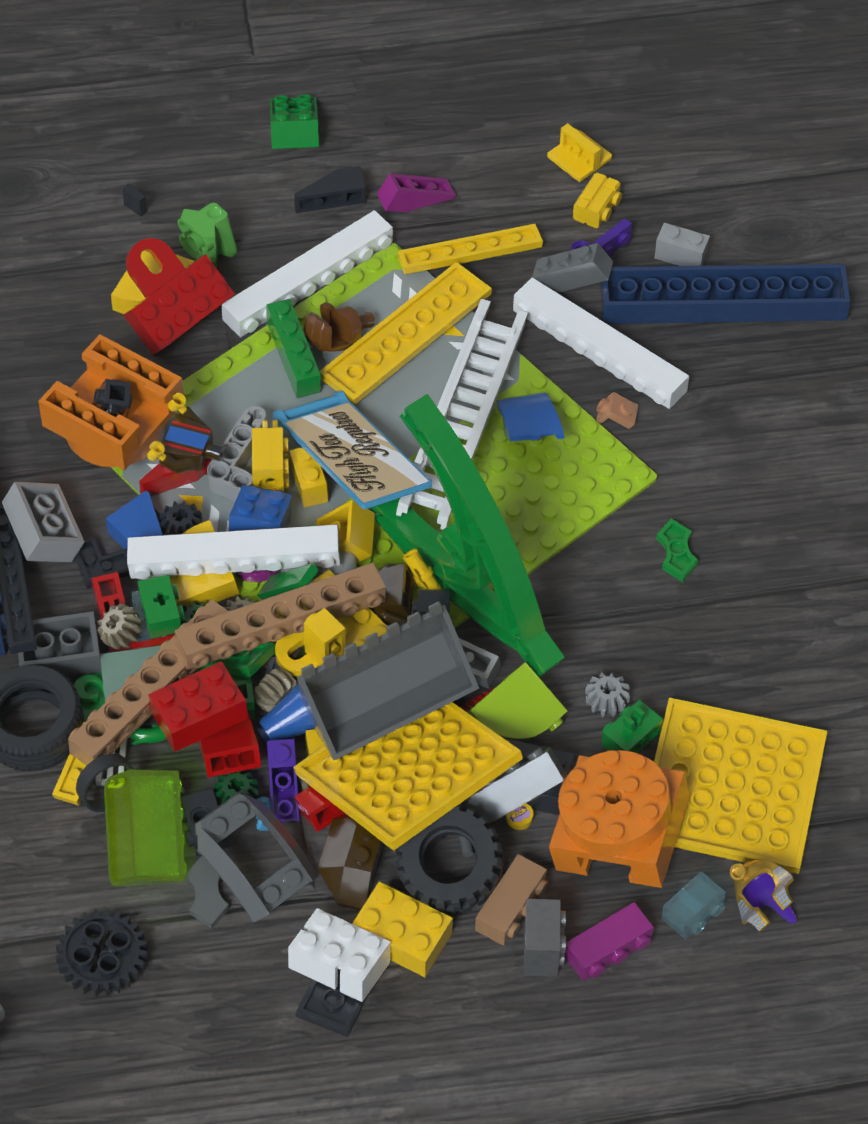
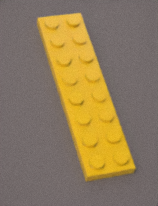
[319,262,492,406]

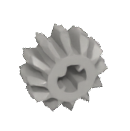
[585,672,630,718]

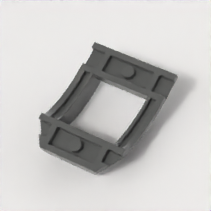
[195,792,318,923]

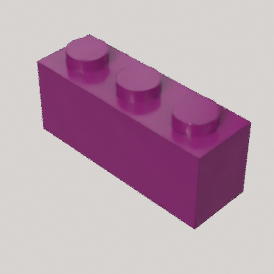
[564,902,654,981]

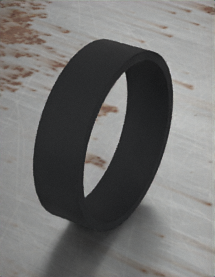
[76,754,137,812]

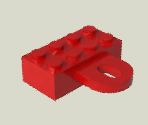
[123,238,235,355]

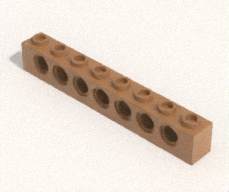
[175,563,386,670]
[68,600,233,766]

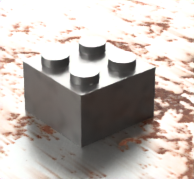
[524,899,566,977]

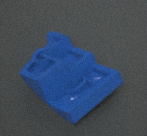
[497,392,564,441]

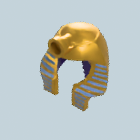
[730,859,797,931]

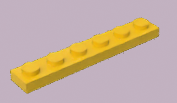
[397,224,543,275]

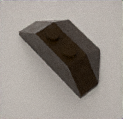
[318,814,384,911]

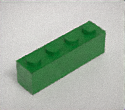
[266,299,321,398]

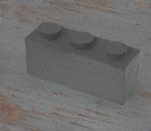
[532,243,613,293]

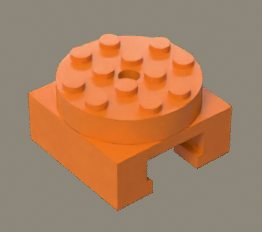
[38,334,184,471]
[549,750,690,888]

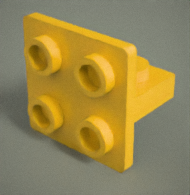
[547,123,612,182]

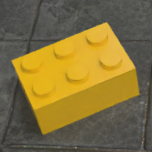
[352,882,453,977]

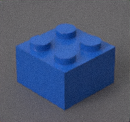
[229,485,292,531]

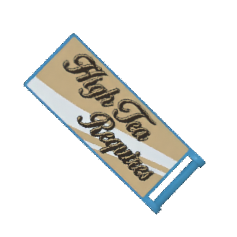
[273,390,432,509]

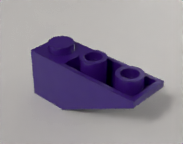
[267,739,300,822]

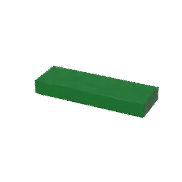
[257,563,318,600]

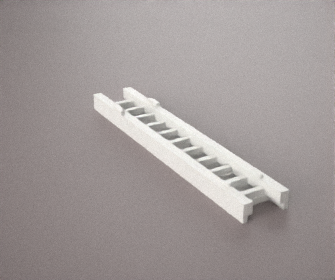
[396,299,528,530]

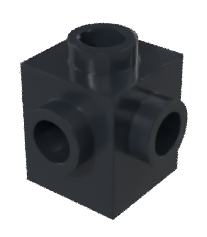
[93,379,132,417]

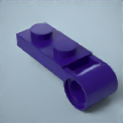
[570,218,632,257]

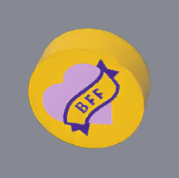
[506,803,533,830]

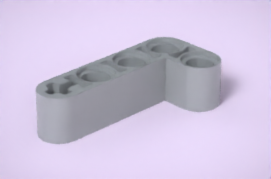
[207,406,266,502]

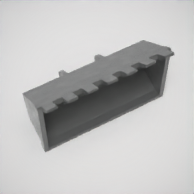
[297,601,479,760]

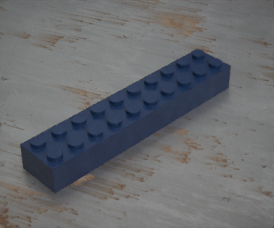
[600,264,850,324]

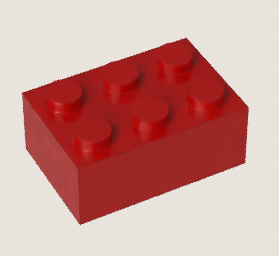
[148,661,248,752]

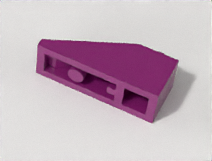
[377,173,456,212]

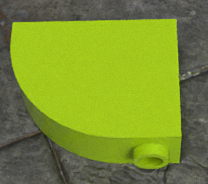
[467,662,567,743]

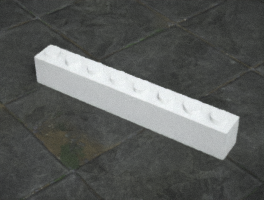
[221,210,393,338]
[513,278,689,409]
[127,525,340,579]

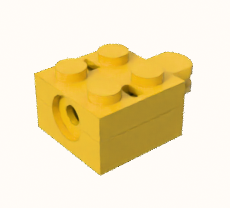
[252,420,289,493]

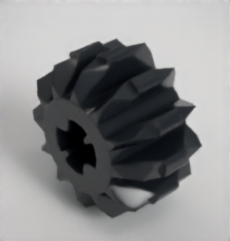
[159,500,203,535]

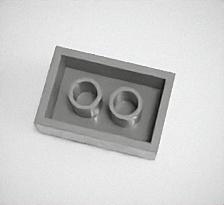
[2,482,84,562]

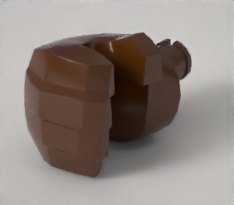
[303,302,375,352]

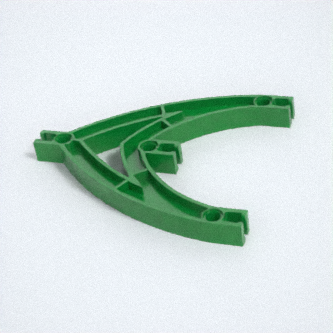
[368,394,565,677]

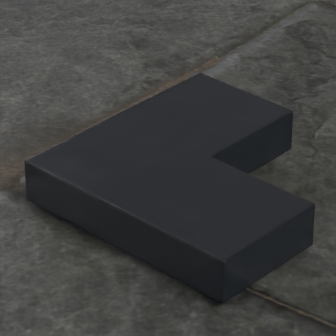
[75,536,130,589]

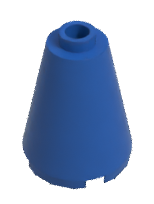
[257,683,315,743]

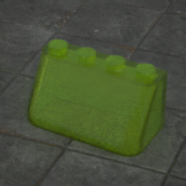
[104,769,187,887]

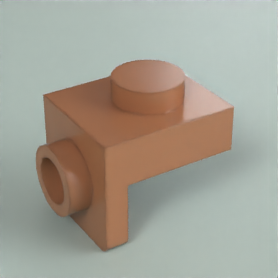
[596,392,638,429]

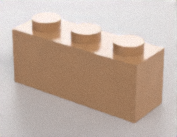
[475,854,548,946]

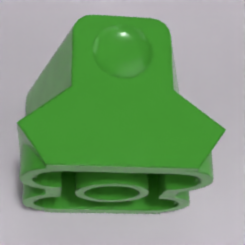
[177,203,237,268]

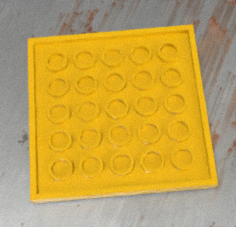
[654,698,827,874]
[294,702,523,851]

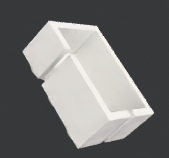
[288,908,391,1002]

